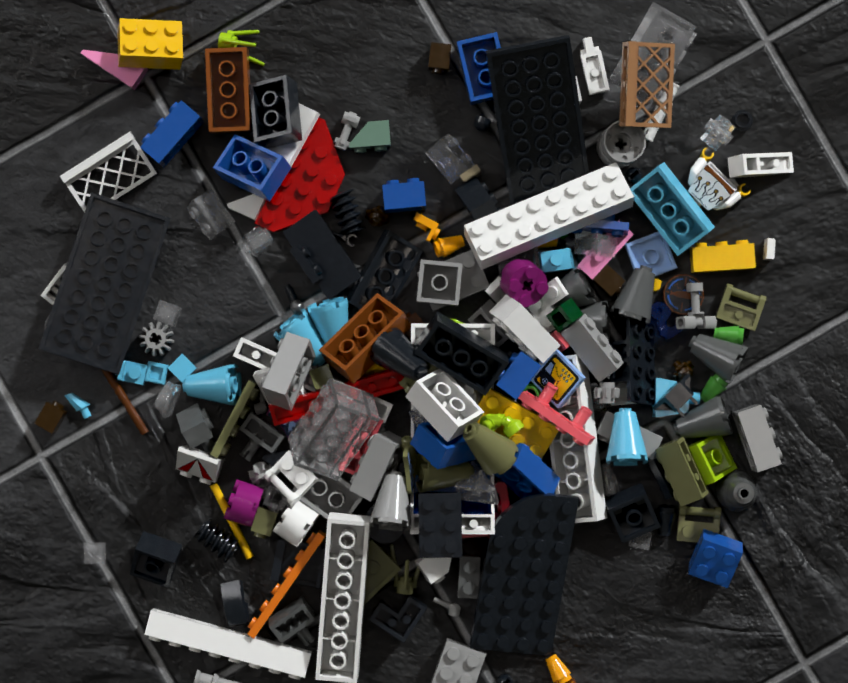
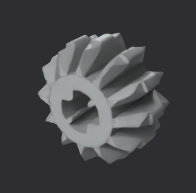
[139,321,174,356]

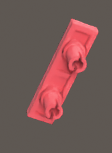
[518,382,595,446]

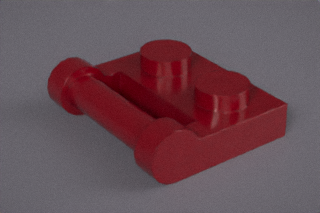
[494,477,510,514]

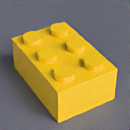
[117,18,183,70]

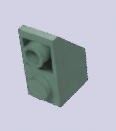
[349,120,391,153]

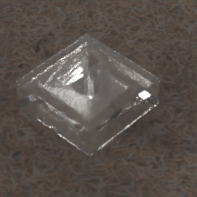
[84,542,106,564]

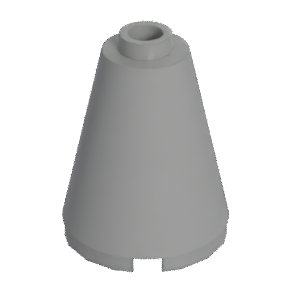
[369,471,412,531]

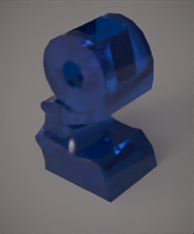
[651,302,685,341]

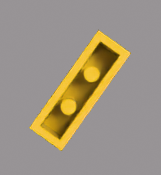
[690,240,756,273]

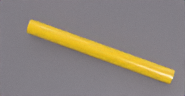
[210,483,254,560]

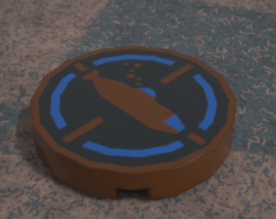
[663,274,704,315]

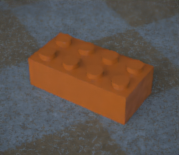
[205,47,252,133]
[319,293,411,384]

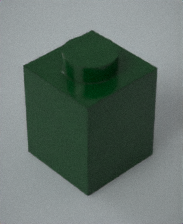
[546,298,583,332]

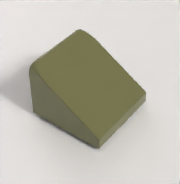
[309,364,336,391]

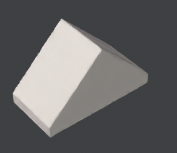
[227,194,265,221]

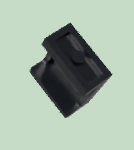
[270,538,325,589]

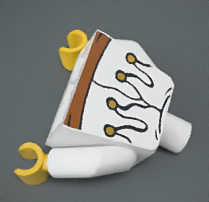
[688,148,751,211]

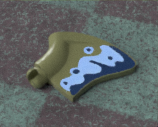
[401,436,417,494]

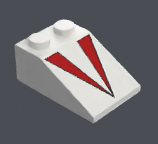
[176,445,225,485]

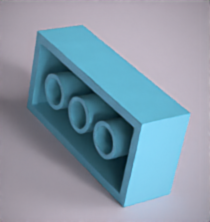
[630,162,715,256]

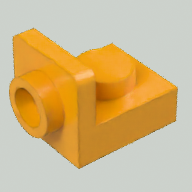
[413,212,441,243]

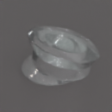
[150,381,181,418]

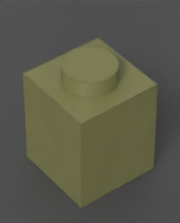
[251,506,279,539]

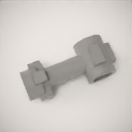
[334,111,360,151]

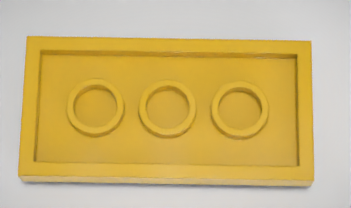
[477,388,559,459]

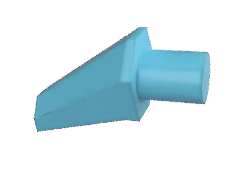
[64,393,92,419]

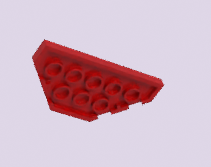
[255,118,345,232]

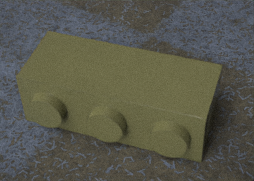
[655,436,709,507]

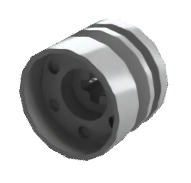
[596,121,646,168]

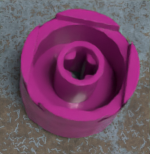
[500,259,548,307]
[223,479,264,527]

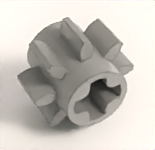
[594,382,620,404]
[248,462,272,487]

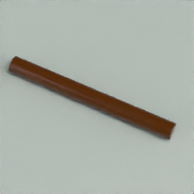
[101,370,149,436]

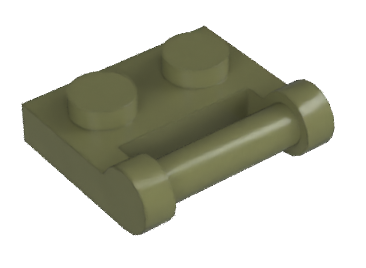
[715,283,766,331]
[676,504,721,543]

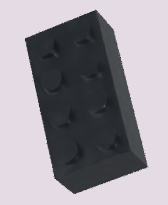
[414,311,509,396]

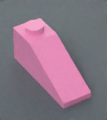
[81,50,148,90]

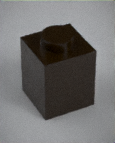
[428,42,451,75]
[592,264,625,297]
[34,400,68,434]

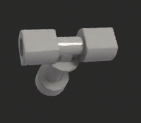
[676,283,717,329]

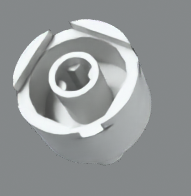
[273,500,320,547]

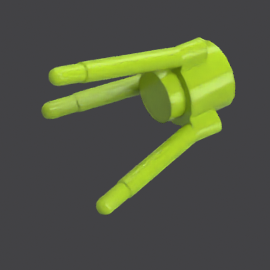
[218,30,265,66]

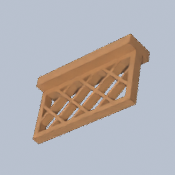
[619,41,675,128]

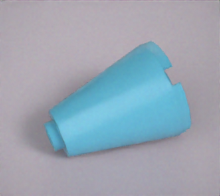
[307,297,348,344]
[273,309,326,366]
[182,364,242,405]
[606,408,648,466]

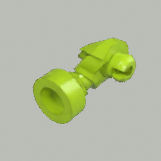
[480,413,524,438]

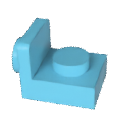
[115,360,147,385]

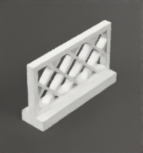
[60,131,157,213]

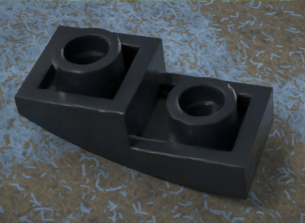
[220,580,250,627]

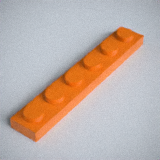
[247,530,326,639]

